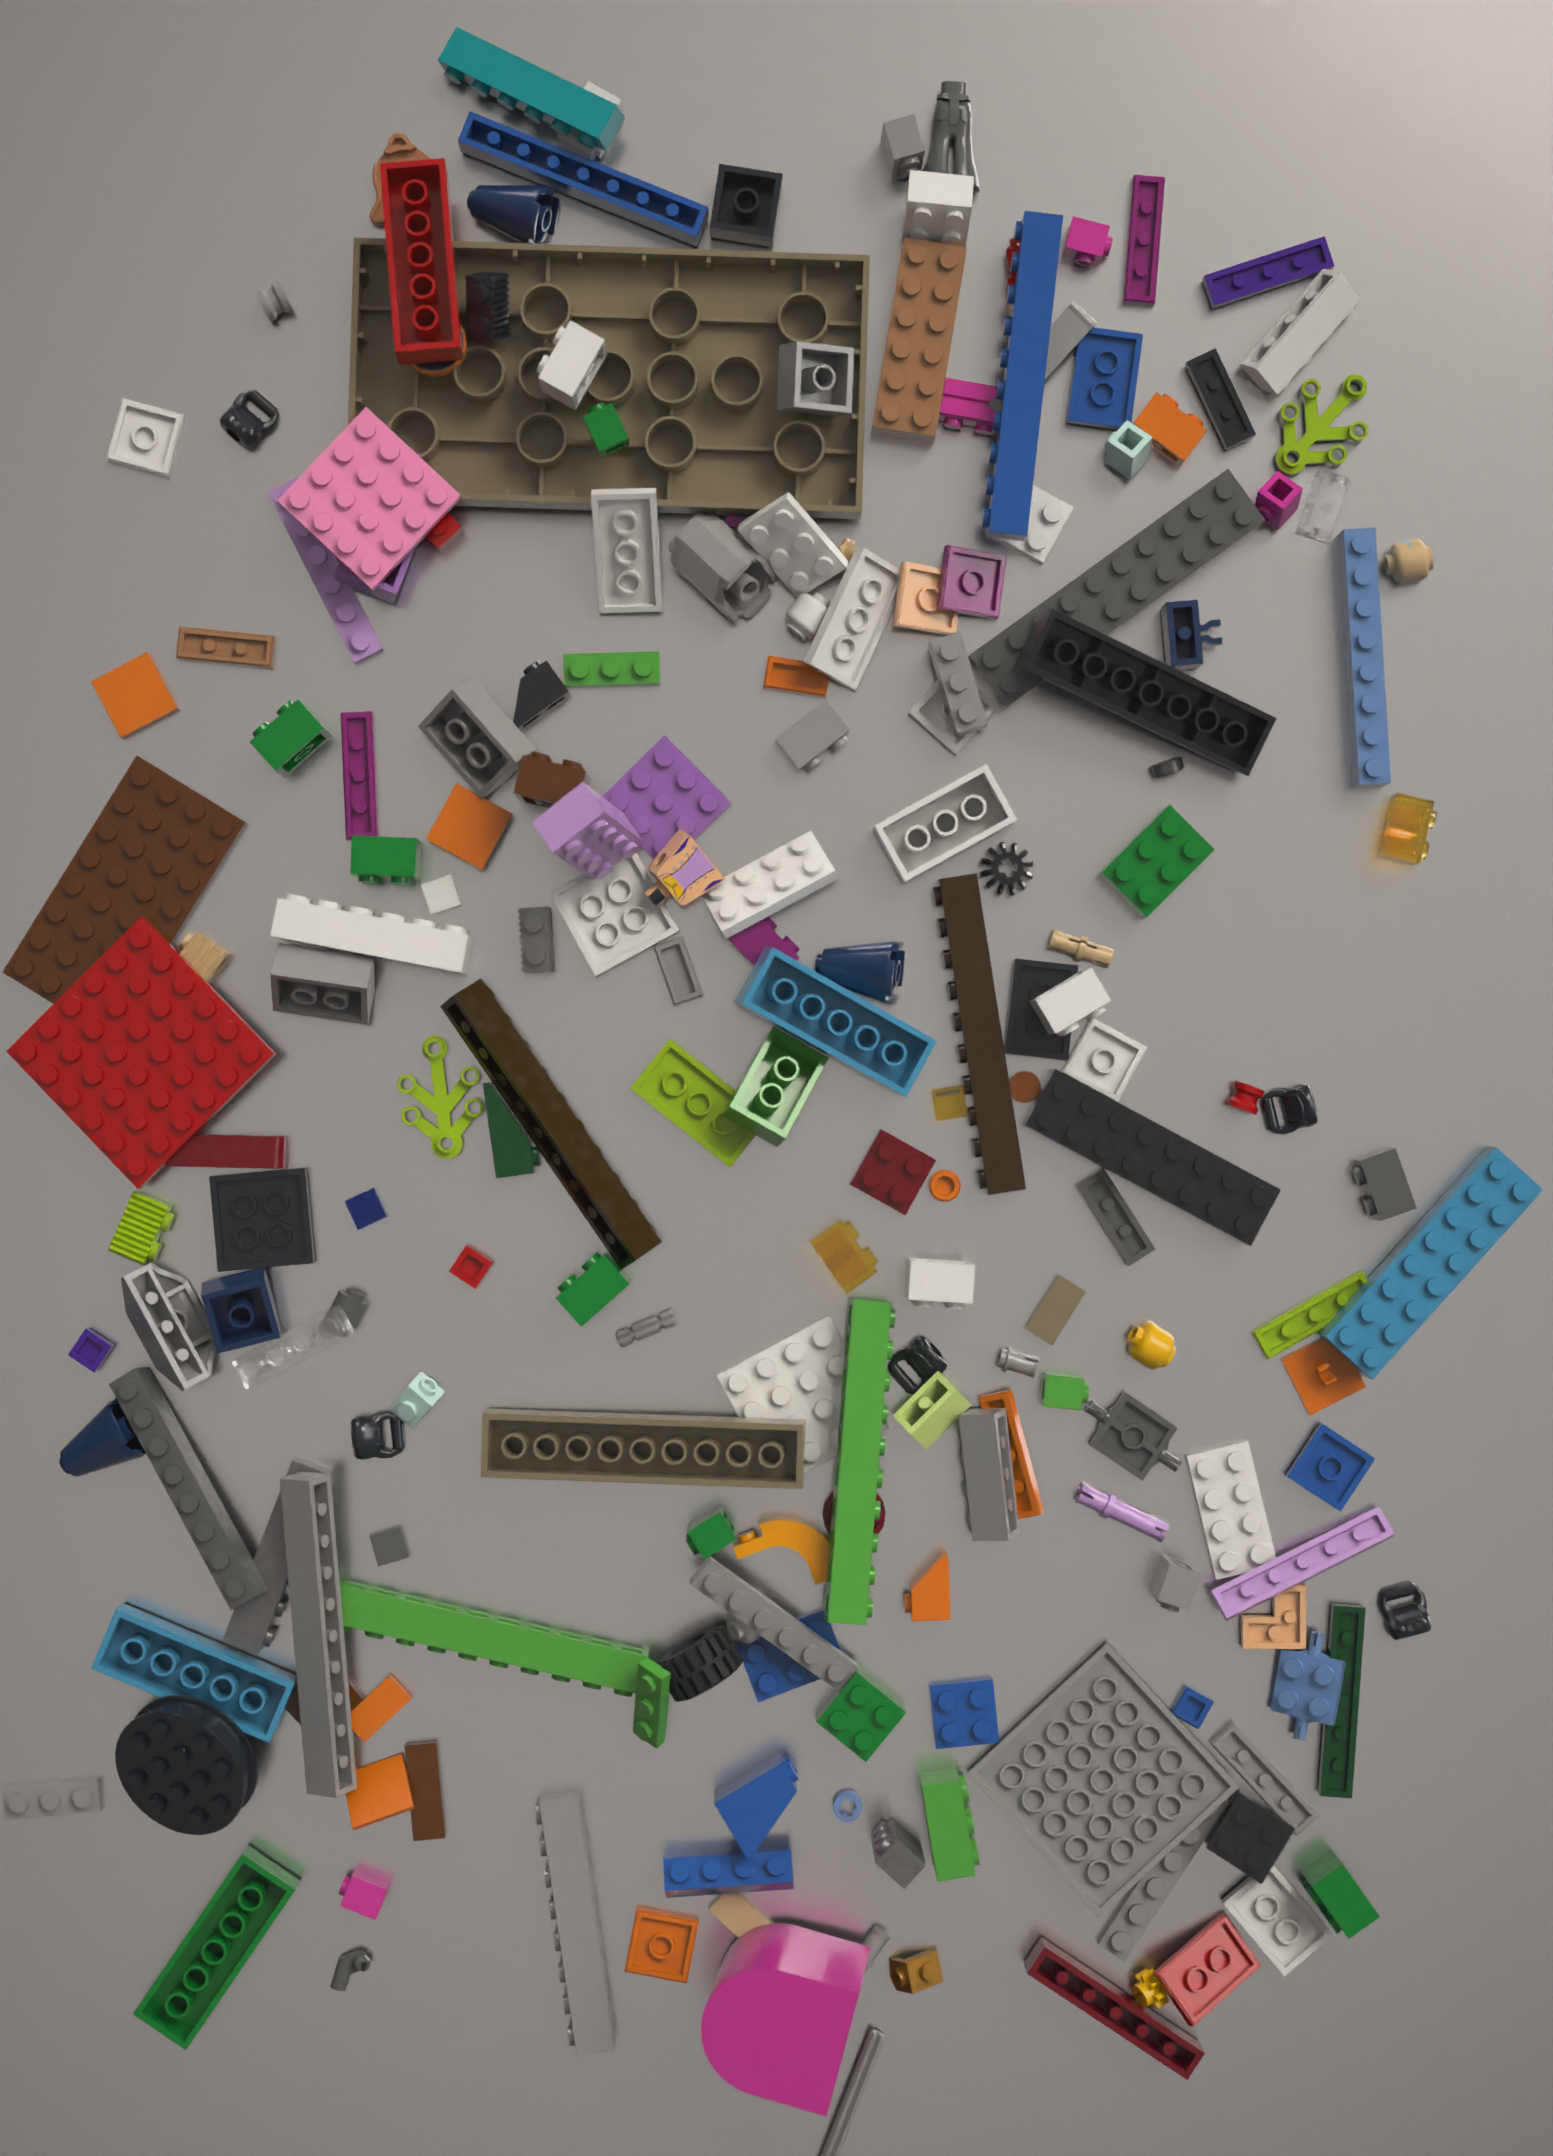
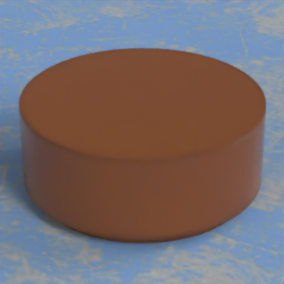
[1009,1071,1041,1103]

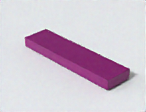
[1122,175,1165,306]
[340,711,379,841]

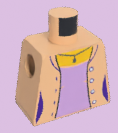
[644,829,726,907]

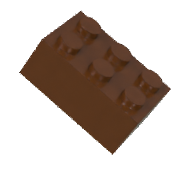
[513,752,591,809]

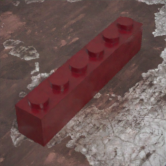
[1024,1937,1205,2080]

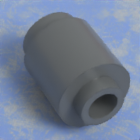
[325,1287,367,1337]

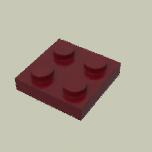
[850,1129,936,1215]

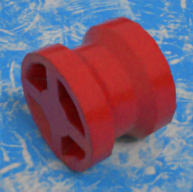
[1226,1081,1265,1115]

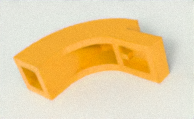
[733,1516,830,1585]

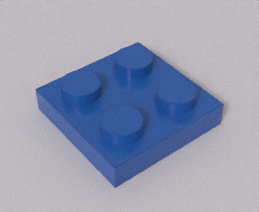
[1285,1423,1375,1512]
[929,1677,999,1749]

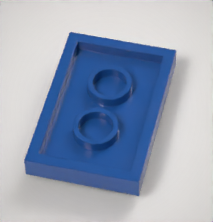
[1066,327,1143,430]
[736,1608,841,1702]

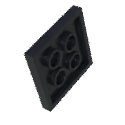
[209,1167,315,1272]

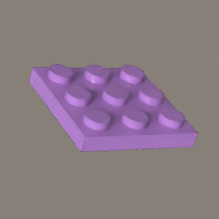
[602,735,732,860]

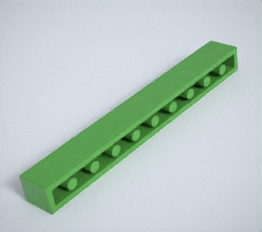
[824,1299,896,1625]
[340,1580,649,1697]

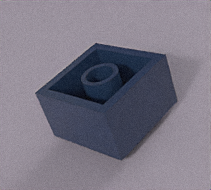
[201,1267,281,1354]

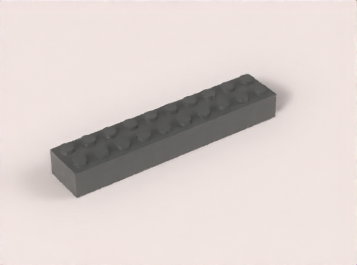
[968,469,1265,712]

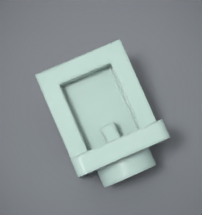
[388,1372,444,1429]

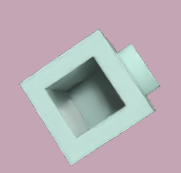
[1105,420,1153,479]

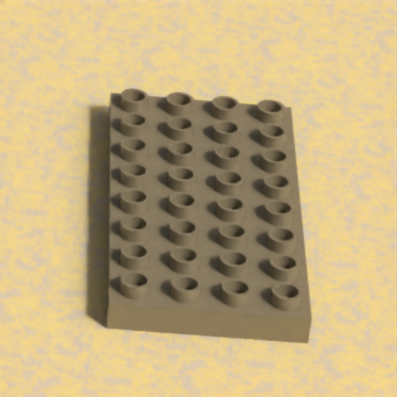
[348,238,870,519]

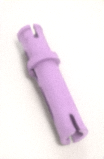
[1075,1483,1169,1543]

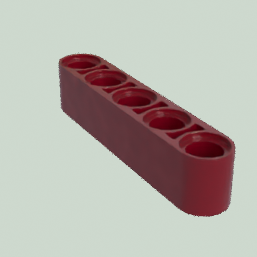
[165,1134,287,1169]

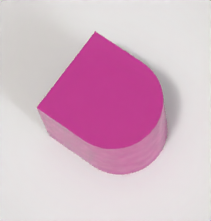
[701,1923,871,2117]

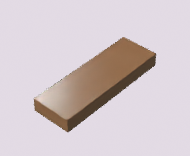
[176,626,276,669]

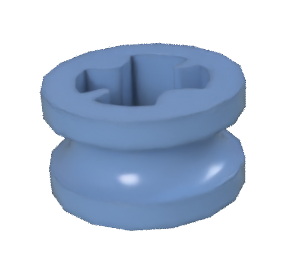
[833,1791,862,1822]

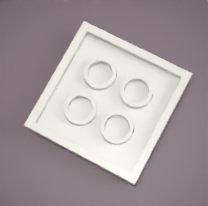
[549,853,679,977]

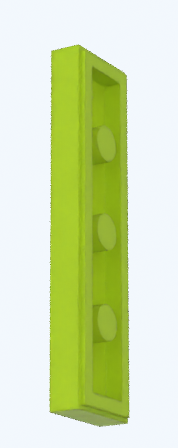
[1251,1270,1368,1360]

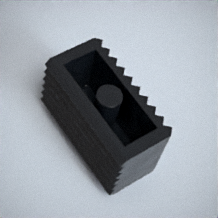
[466,272,511,344]

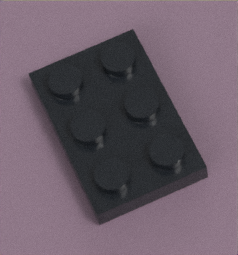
[1004,958,1078,1060]

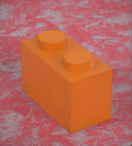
[1133,392,1207,467]

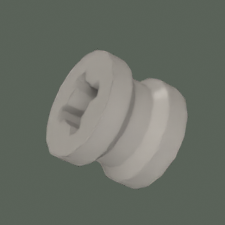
[256,281,293,322]

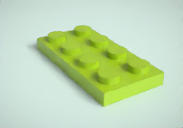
[630,1039,756,1168]

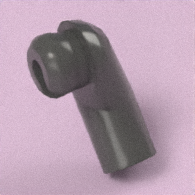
[330,1950,371,1991]

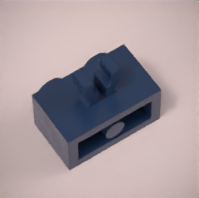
[1161,600,1222,670]

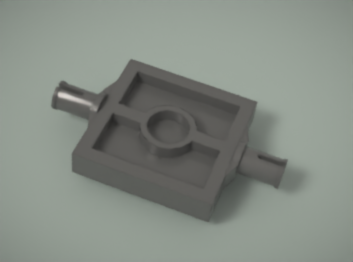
[1085,1392,1182,1481]

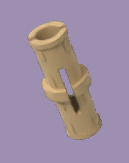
[1047,929,1114,968]

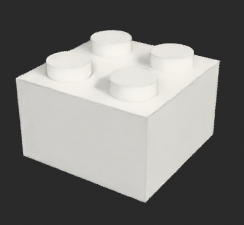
[902,170,974,247]
[536,320,607,411]
[1029,967,1111,1037]
[905,1258,975,1309]

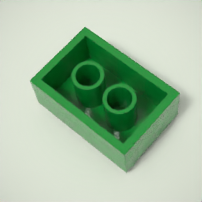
[1098,805,1215,919]

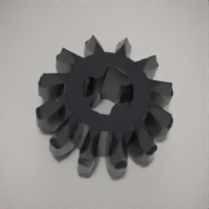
[980,842,1034,896]

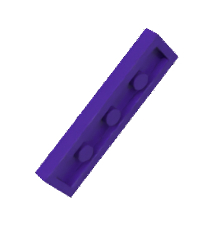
[1202,236,1334,309]

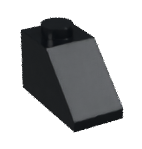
[513,660,570,731]

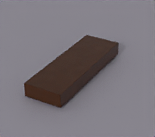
[404,1741,446,1841]

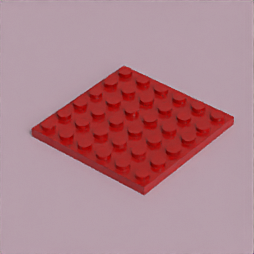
[6,916,276,1189]

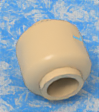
[1384,539,1434,584]

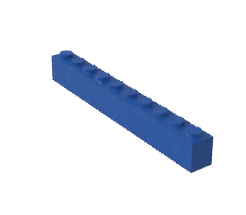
[981,211,1063,541]

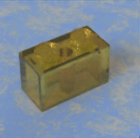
[1377,793,1437,866]
[809,1219,878,1294]

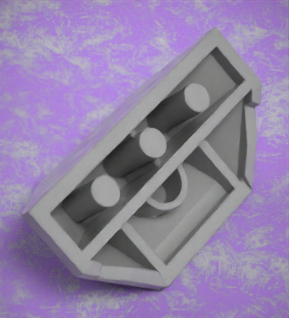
[121,1263,216,1391]

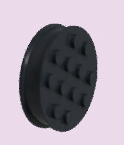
[115,1695,258,1835]

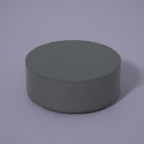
[1151,756,1184,778]

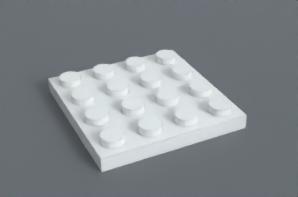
[717,1315,889,1473]

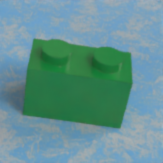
[685,1504,737,1560]

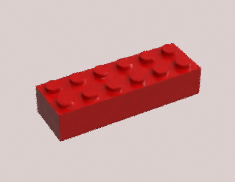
[380,158,464,365]

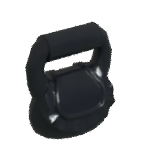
[219,389,279,447]
[1260,1084,1318,1135]
[888,1336,948,1394]
[350,1411,405,1460]
[1379,1582,1432,1640]

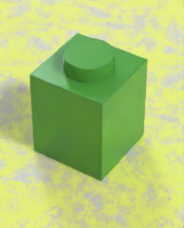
[1040,1372,1089,1411]

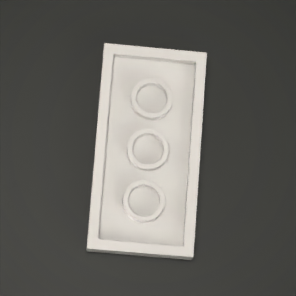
[591,488,663,613]
[803,546,900,690]
[701,831,839,939]
[1185,1440,1276,1580]

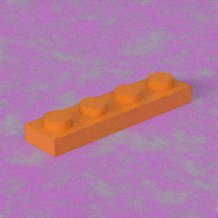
[978,1389,1044,1519]

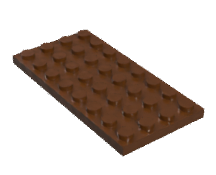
[2,755,247,1004]

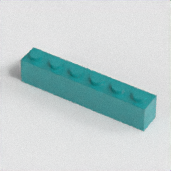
[438,27,625,151]

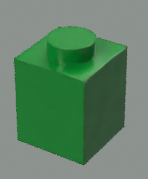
[583,403,630,458]

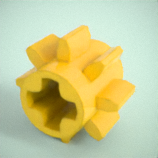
[1132,1968,1170,2010]

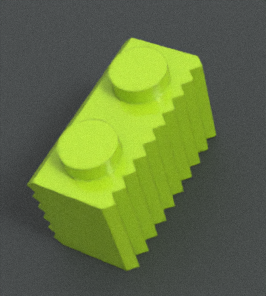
[108,1191,175,1266]

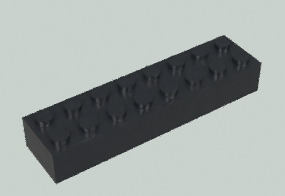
[1015,607,1277,776]
[1022,1069,1281,1246]

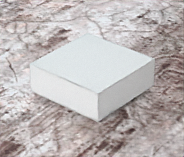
[421,874,462,915]

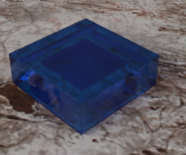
[345,1188,388,1230]

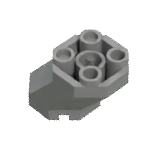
[668,512,776,620]

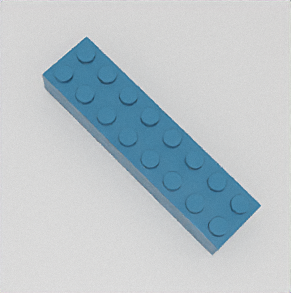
[1318,1146,1543,1380]

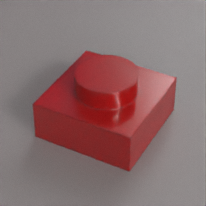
[449,1244,493,1289]

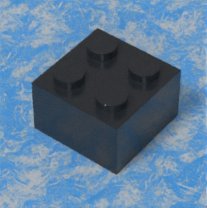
[710,164,783,247]
[1206,1793,1296,1884]

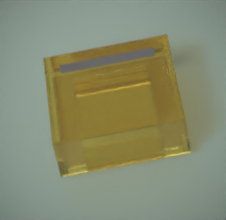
[931,1085,968,1121]

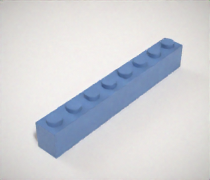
[1337,528,1391,788]

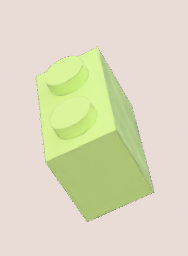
[893,1371,971,1450]

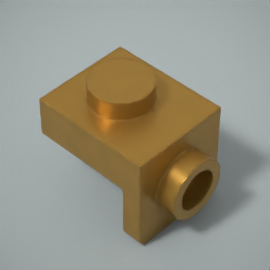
[889,1949,944,1994]

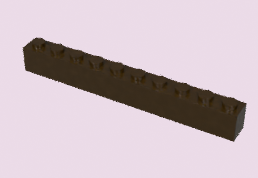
[932,873,1026,1195]
[440,979,662,1270]

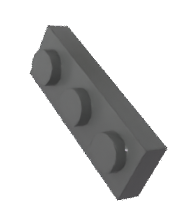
[1076,1168,1155,1266]

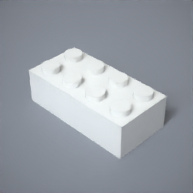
[873,764,1017,884]

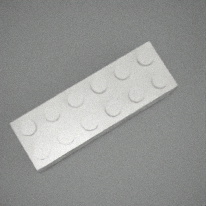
[270,894,474,975]

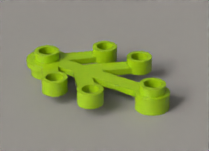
[1275,374,1368,475]
[397,1036,484,1159]

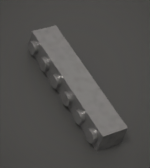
[223,1457,334,1654]

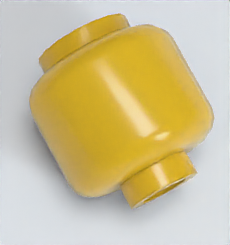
[1127,1322,1176,1369]

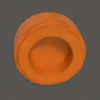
[928,1170,961,1202]

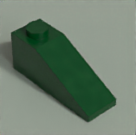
[483,1082,541,1178]

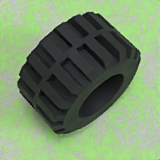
[657,1625,744,1702]

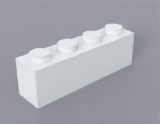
[1240,269,1361,395]

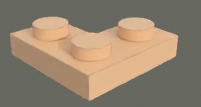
[1241,1583,1306,1649]

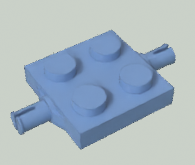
[1270,1631,1346,1741]

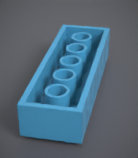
[734,946,937,1097]
[91,1603,297,1743]

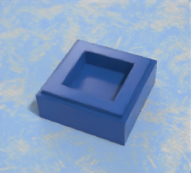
[1170,1685,1214,1730]

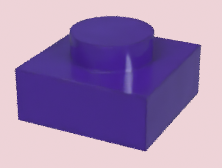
[68,1328,114,1373]

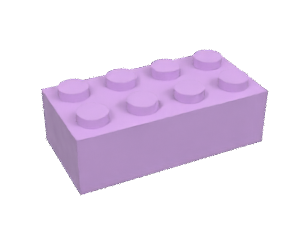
[531,782,644,881]

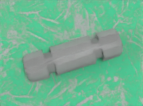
[615,1309,677,1347]

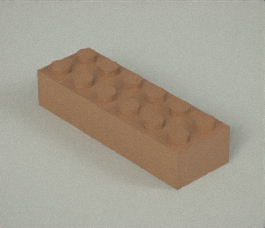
[871,237,967,444]

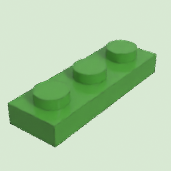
[563,651,660,687]
[633,1657,671,1749]

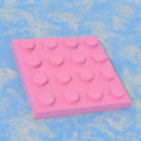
[277,407,462,591]

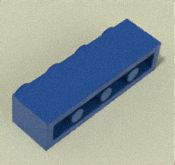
[663,1850,794,1898]

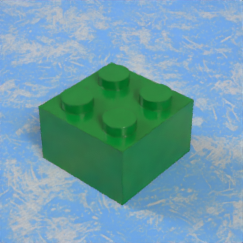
[250,699,331,777]
[350,836,423,886]
[556,1252,632,1327]
[815,1668,906,1762]
[1301,1849,1380,1939]

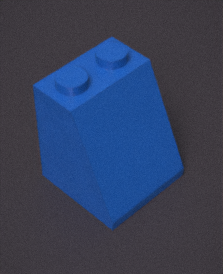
[714,1751,799,1859]

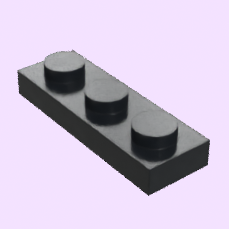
[1185,348,1256,450]

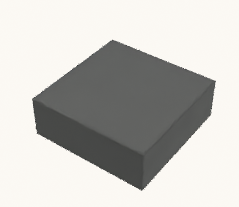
[369,1526,410,1566]

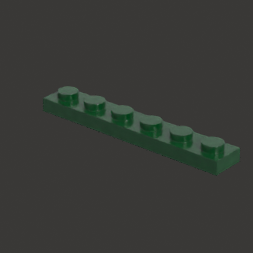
[1318,1603,1366,1798]

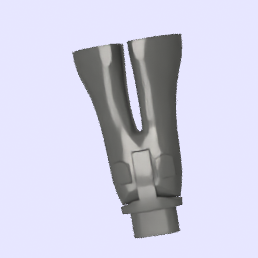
[922,81,980,193]

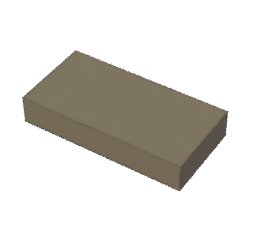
[1025,1274,1086,1345]

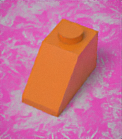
[904,1552,951,1622]

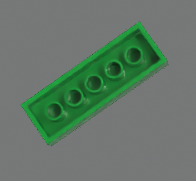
[133,1845,300,2050]

